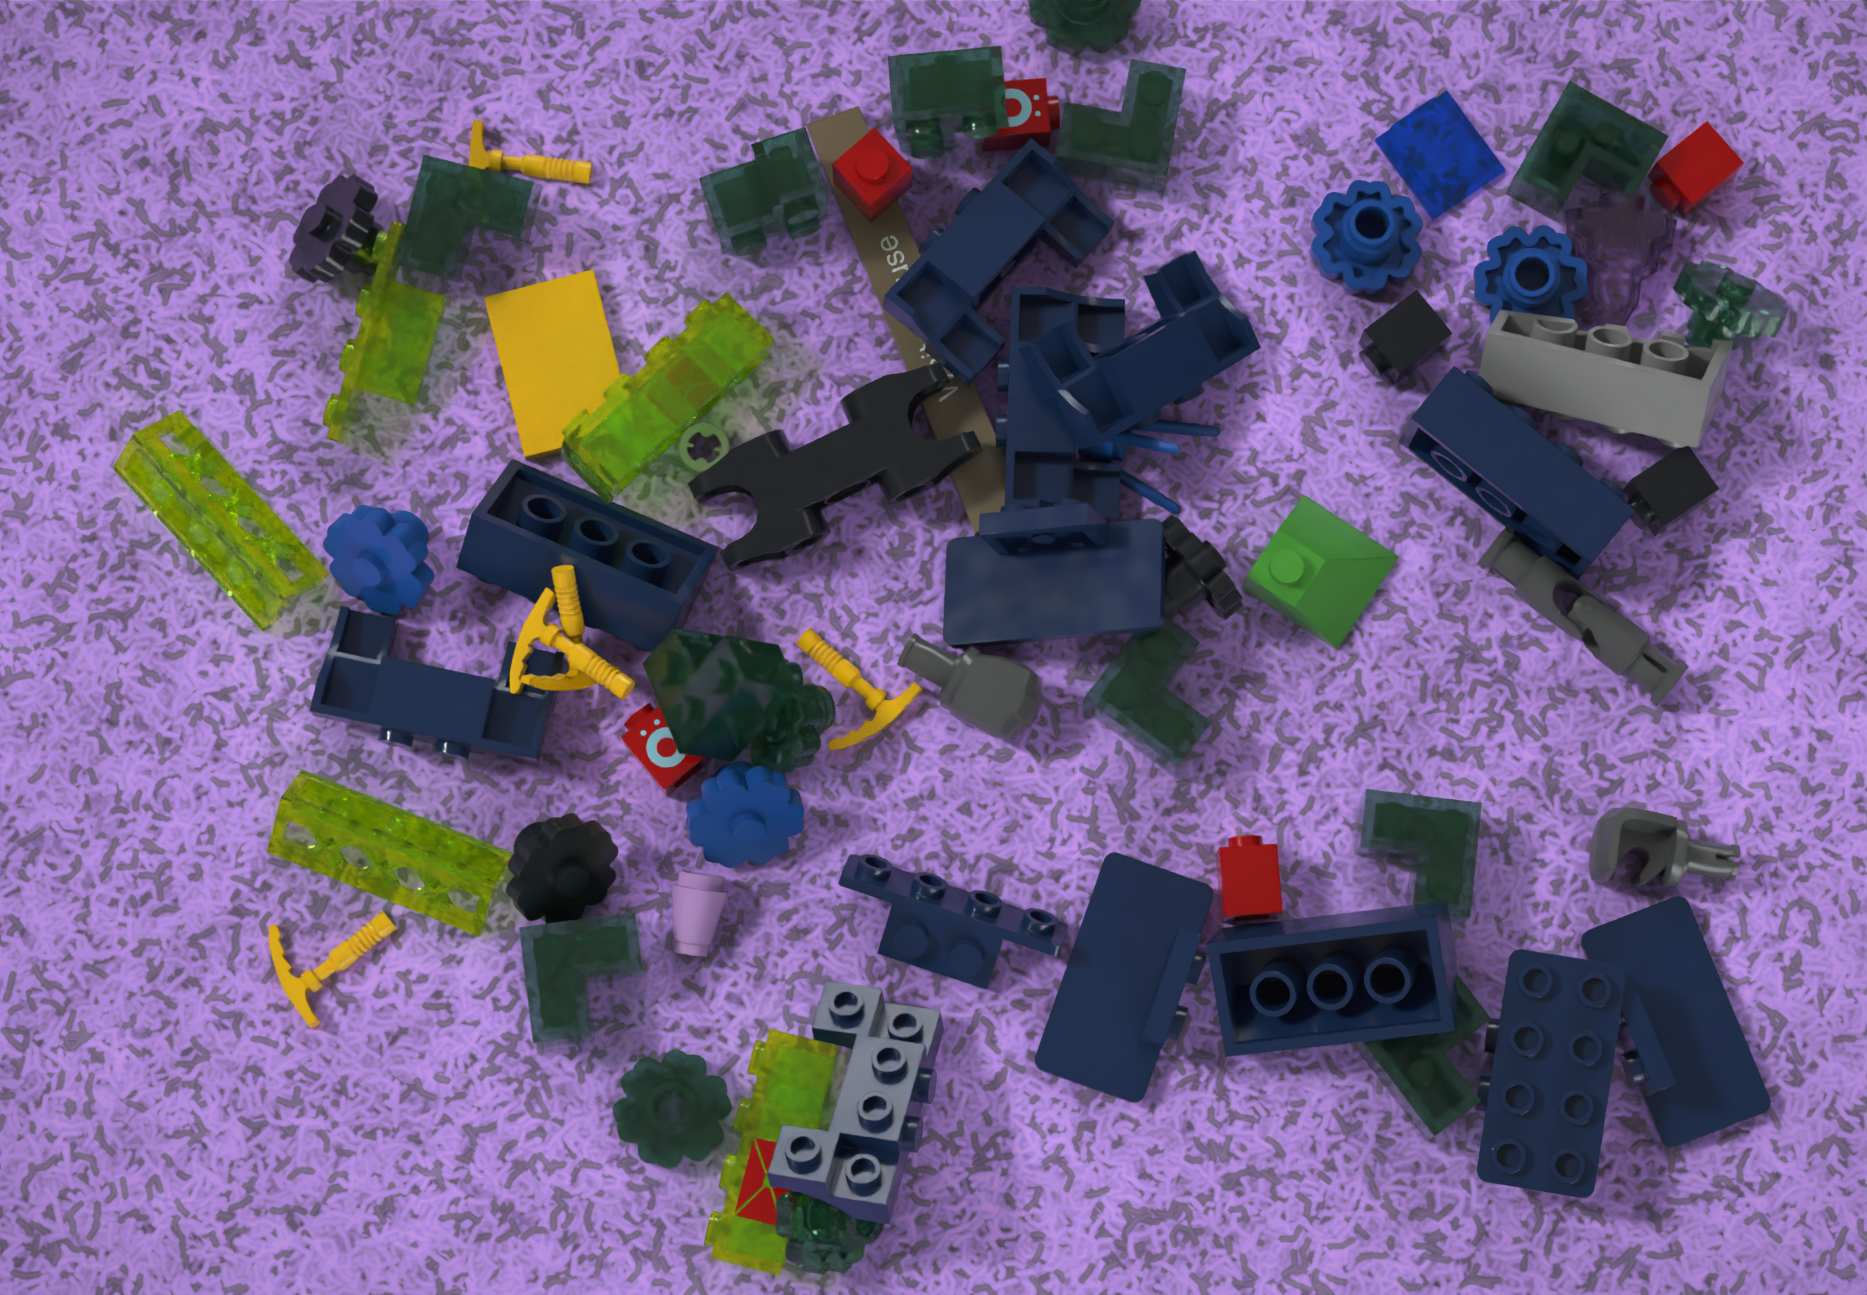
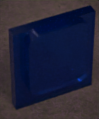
[1374,91,1506,221]

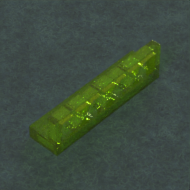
[112,410,329,632]
[267,769,514,937]

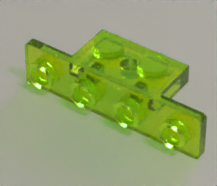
[323,220,449,444]

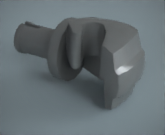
[897,633,1043,741]
[1589,807,1741,888]

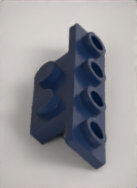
[838,854,1068,989]

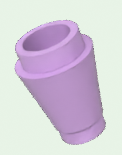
[671,871,728,957]

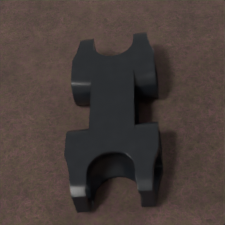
[688,362,983,572]

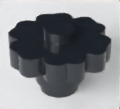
[289,174,392,283]
[1161,515,1244,621]
[506,813,619,928]

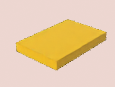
[484,269,636,461]

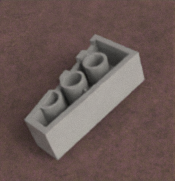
[1479,309,1733,448]

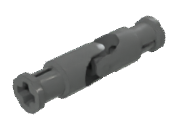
[1477,524,1689,706]

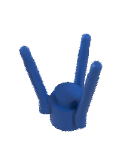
[1078,420,1221,514]

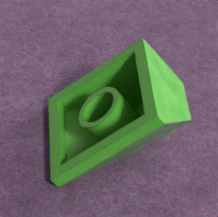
[1242,495,1399,650]

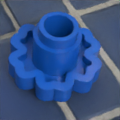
[1309,180,1423,296]
[1473,225,1588,325]
[323,505,435,616]
[686,761,804,868]

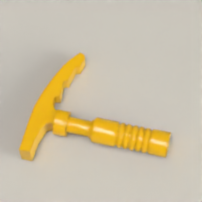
[469,120,593,227]
[521,565,619,691]
[510,587,636,700]
[796,628,922,751]
[269,911,397,1029]

